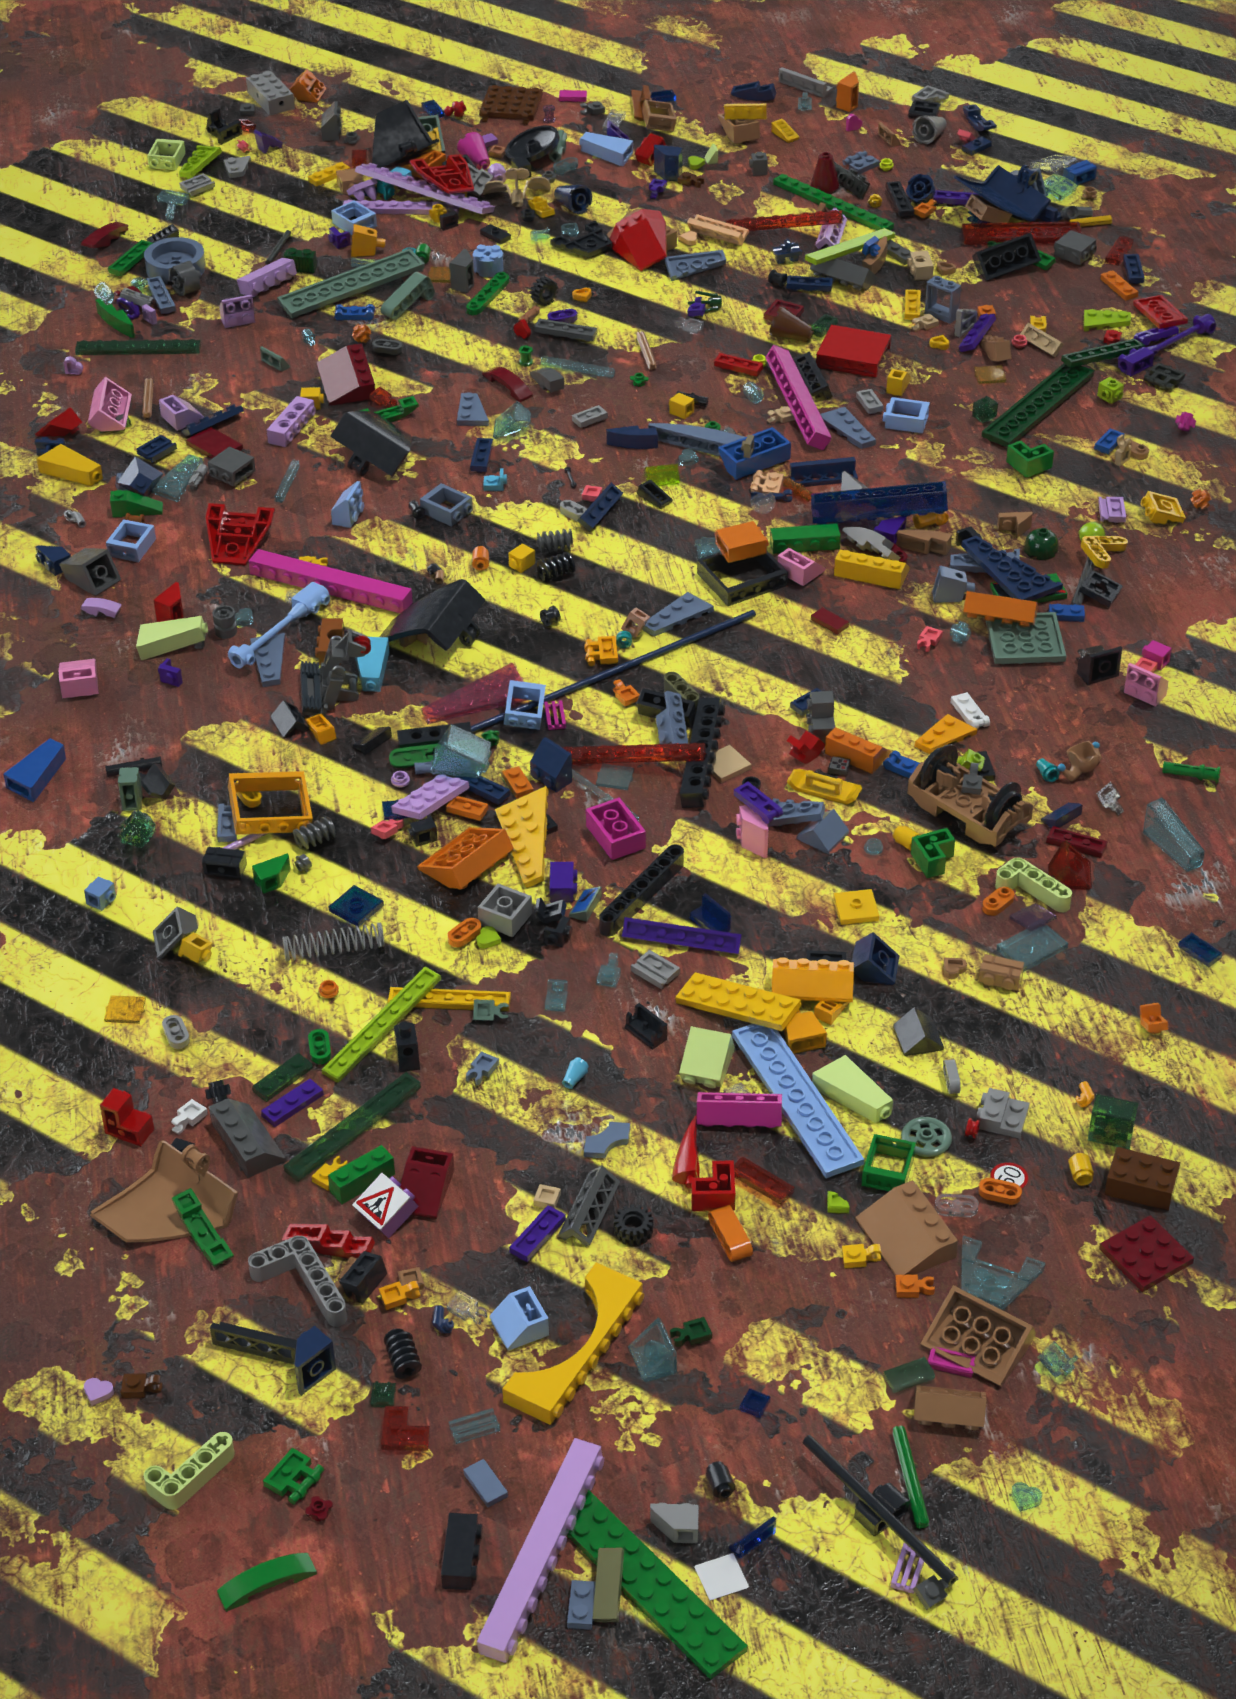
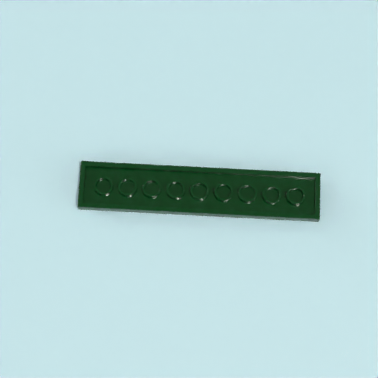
[981,363,1094,448]

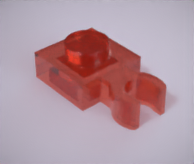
[369,387,397,408]

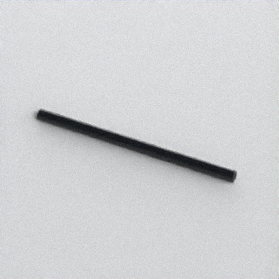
[802,1435,958,1586]

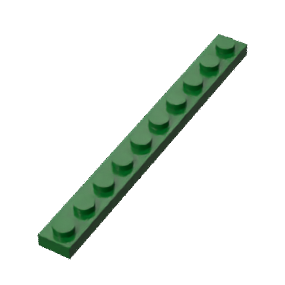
[773,174,894,231]

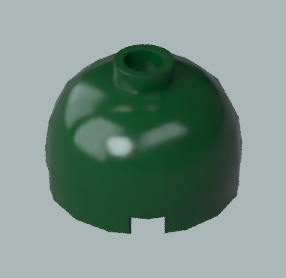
[1024,528,1059,560]

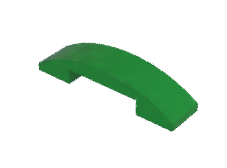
[360,396,419,422]
[172,1188,234,1267]
[217,1553,317,1612]

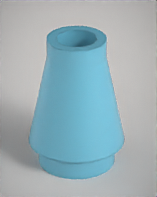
[562,1058,589,1089]

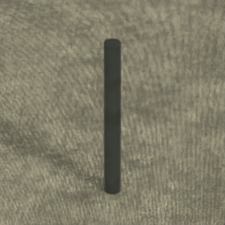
[265,230,291,265]

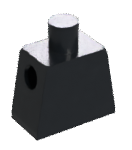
[394,1021,420,1072]

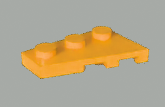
[915,714,977,754]

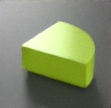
[827,1191,850,1213]

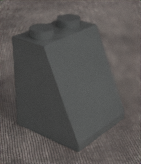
[59,548,121,595]

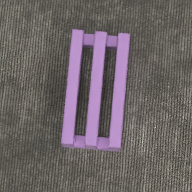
[890,1543,924,1594]

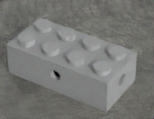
[246,71,295,115]

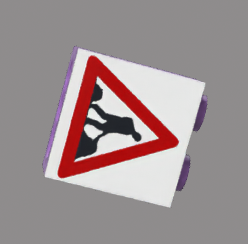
[353,1173,418,1238]

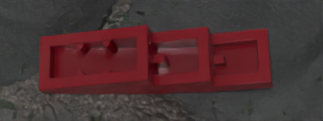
[81,221,129,249]

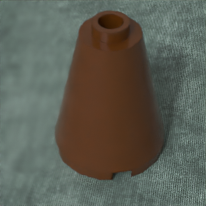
[769,306,814,342]

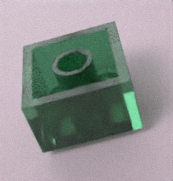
[1088,1094,1139,1150]

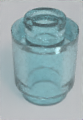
[743,382,764,404]

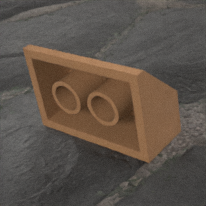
[914,1385,987,1430]

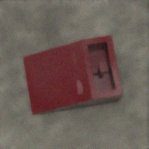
[400,1146,454,1219]

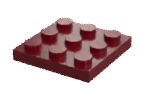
[1099,1215,1194,1292]

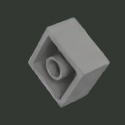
[478,884,532,937]

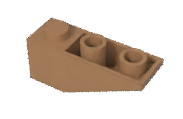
[979,335,1011,361]

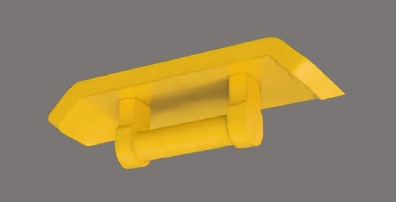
[787,769,862,805]

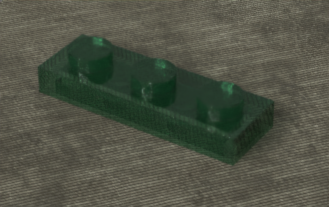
[252,1053,313,1102]

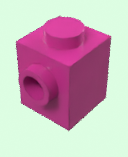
[1142,640,1172,671]

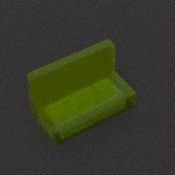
[644,464,680,486]

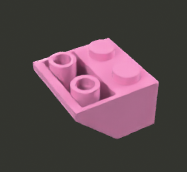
[778,548,826,586]
[1124,663,1169,707]

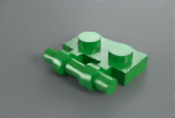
[263,1448,324,1505]

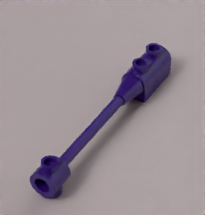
[1118,314,1216,377]

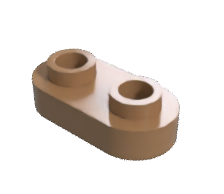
[1118,438,1149,460]

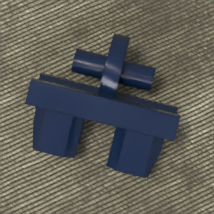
[772,239,803,264]
[35,437,65,456]

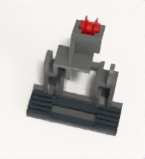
[300,629,371,717]

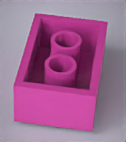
[586,797,646,860]

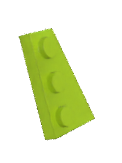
[1084,309,1131,331]

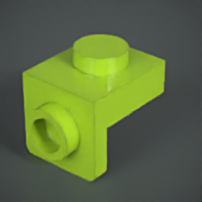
[957,749,985,771]

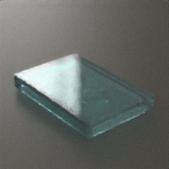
[996,921,1068,972]

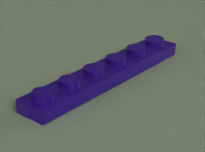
[622,917,742,954]

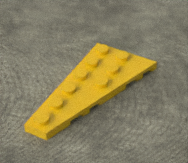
[495,786,549,888]

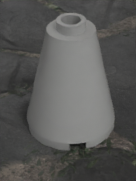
[912,116,947,144]

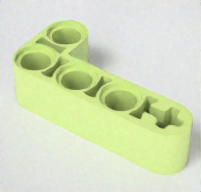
[995,858,1072,913]
[143,1432,235,1510]

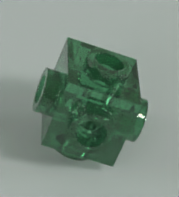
[972,396,998,423]

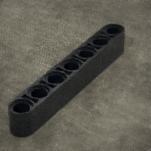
[599,844,684,937]

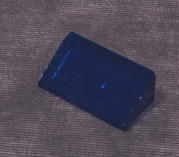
[729,1516,776,1558]

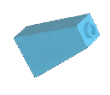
[355,637,389,692]

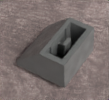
[321,101,342,141]
[449,249,474,293]

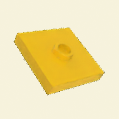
[833,889,880,925]

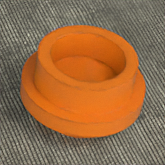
[319,980,339,998]

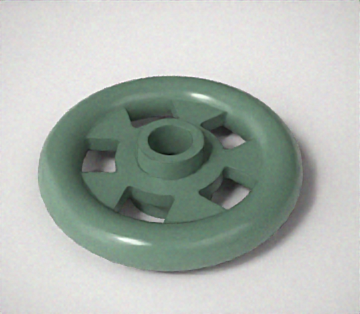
[901,1117,952,1157]

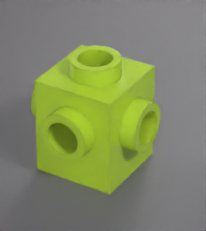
[1097,377,1124,404]

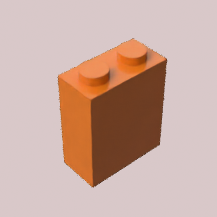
[715,521,769,563]

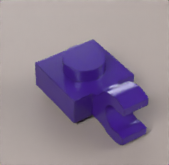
[649,178,667,199]
[687,297,706,317]

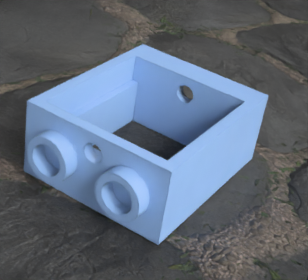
[331,200,377,235]
[883,397,930,434]
[106,519,156,562]
[504,680,546,730]

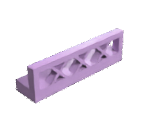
[815,207,847,249]

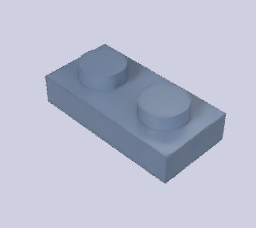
[567,1580,596,1630]

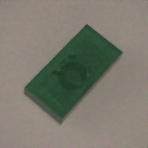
[883,1357,935,1393]

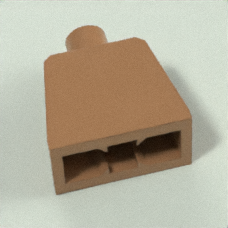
[336,169,364,194]

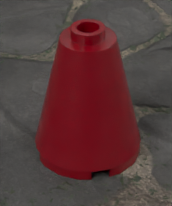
[810,152,839,194]

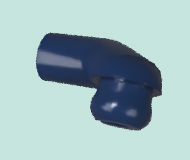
[432,1305,454,1334]

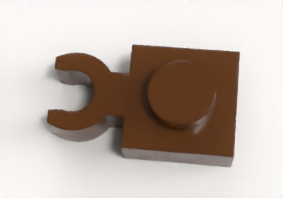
[677,172,704,188]

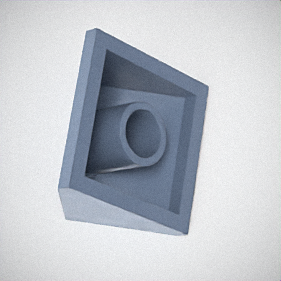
[796,809,849,854]

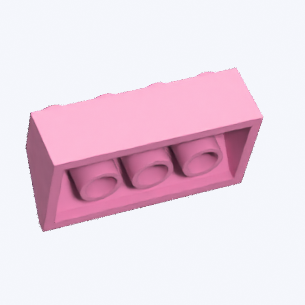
[88,377,132,432]

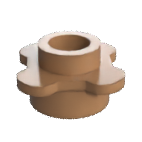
[1083,186,1097,199]

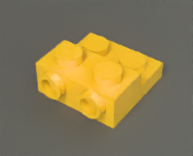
[1141,491,1186,525]

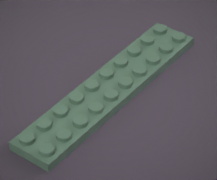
[277,248,425,318]

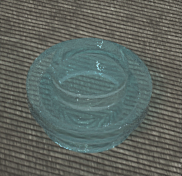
[864,838,883,855]

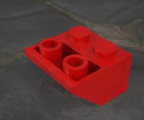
[154,582,184,622]

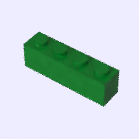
[770,524,841,554]

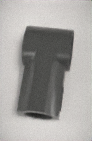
[1061,206,1093,220]

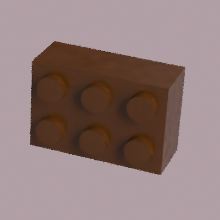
[1105,1147,1181,1211]

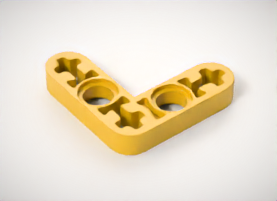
[1080,536,1128,569]

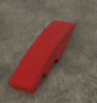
[282,1224,375,1258]

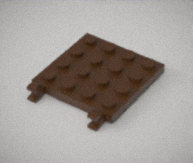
[479,85,543,125]

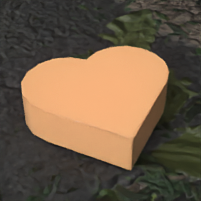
[679,231,697,246]

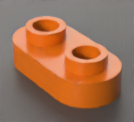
[982,887,1015,916]
[447,918,481,947]
[978,1178,1022,1205]

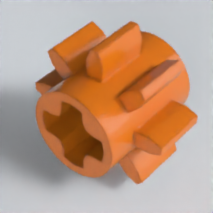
[352,324,371,343]
[1190,489,1212,510]

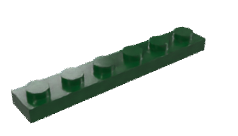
[1061,339,1145,368]

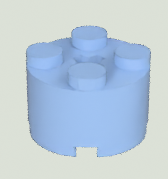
[473,245,503,277]

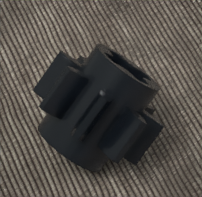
[205,1080,231,1104]

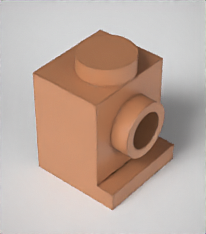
[621,608,650,638]

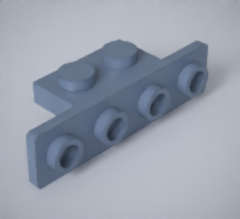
[656,691,689,760]

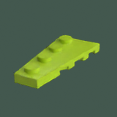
[179,145,222,179]

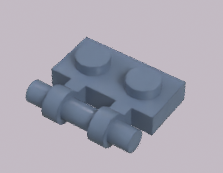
[842,151,880,175]

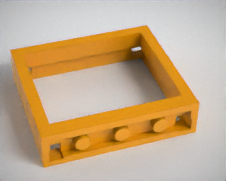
[228,771,313,835]

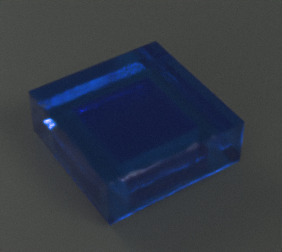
[740,1388,771,1418]

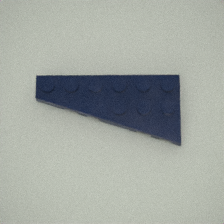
[961,536,1063,601]

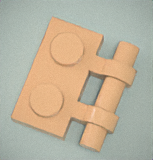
[750,470,784,494]

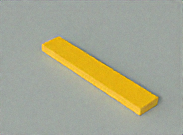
[388,987,511,1011]

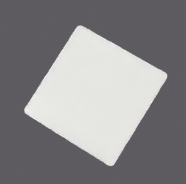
[694,1553,749,1600]

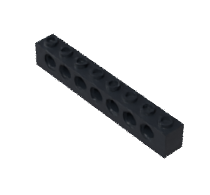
[680,697,725,808]

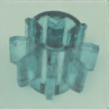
[949,621,971,644]

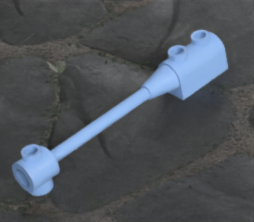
[228,582,330,668]

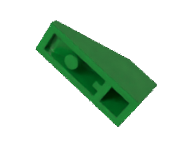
[110,490,163,517]

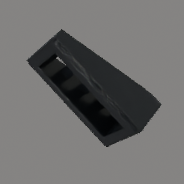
[147,224,179,243]
[637,479,673,508]

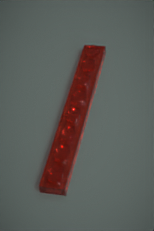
[725,210,843,231]
[562,743,706,764]

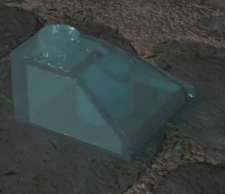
[493,401,531,439]

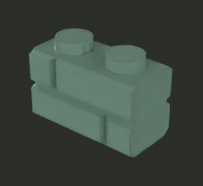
[118,767,143,811]

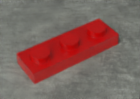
[714,353,763,376]

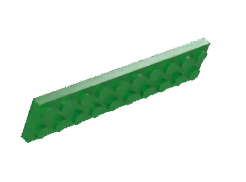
[567,1490,748,1680]

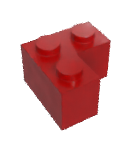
[100,1088,155,1147]
[691,1160,736,1211]

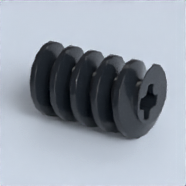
[537,552,576,582]
[384,1328,422,1379]

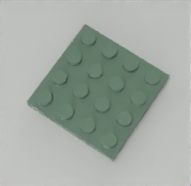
[985,612,1066,664]

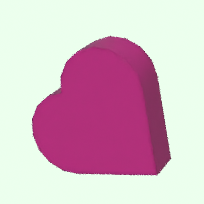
[846,114,863,132]

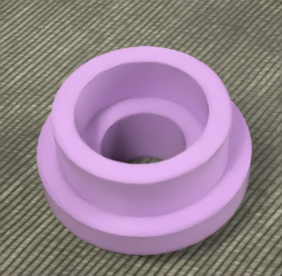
[391,771,410,788]

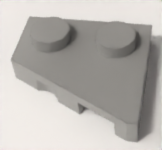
[224,156,251,178]

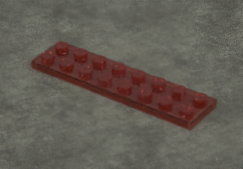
[961,222,1082,245]

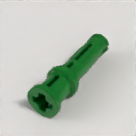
[1162,761,1221,783]

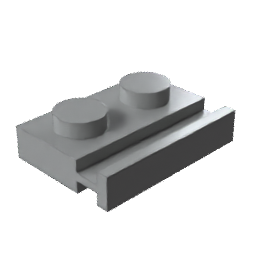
[179,173,215,196]
[119,288,154,306]
[631,950,680,989]

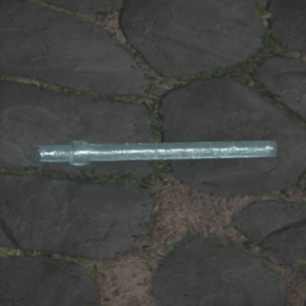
[572,769,639,821]

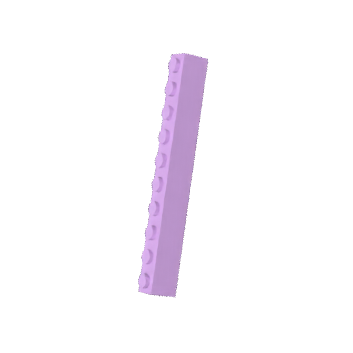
[477,1438,604,1663]

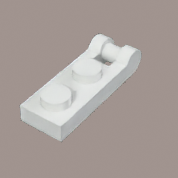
[951,692,990,729]

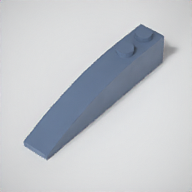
[648,423,744,456]

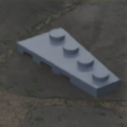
[820,407,876,449]

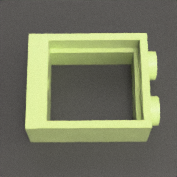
[147,139,186,170]

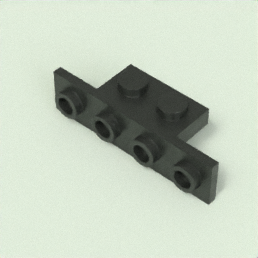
[834,162,871,199]

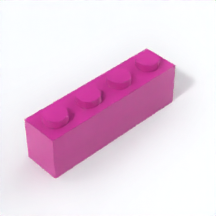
[697,1092,782,1128]

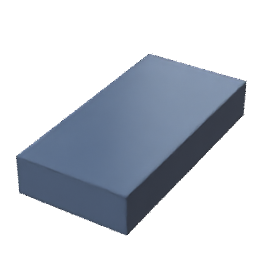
[463,1459,508,1508]

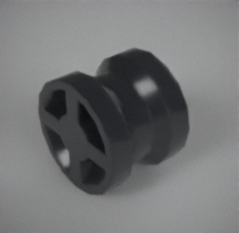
[540,605,561,627]

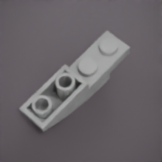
[842,527,901,561]

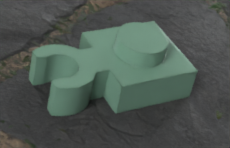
[473,999,509,1020]

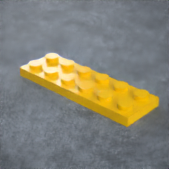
[675,972,801,1031]

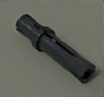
[105,756,163,777]

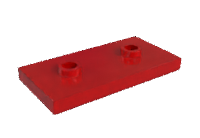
[1133,295,1188,329]

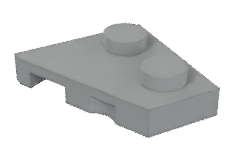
[912,85,949,102]
[954,309,978,338]

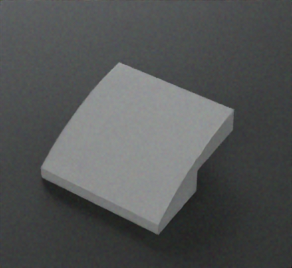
[467,163,493,197]

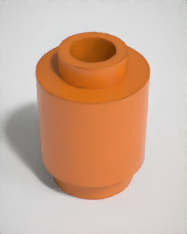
[472,546,489,571]

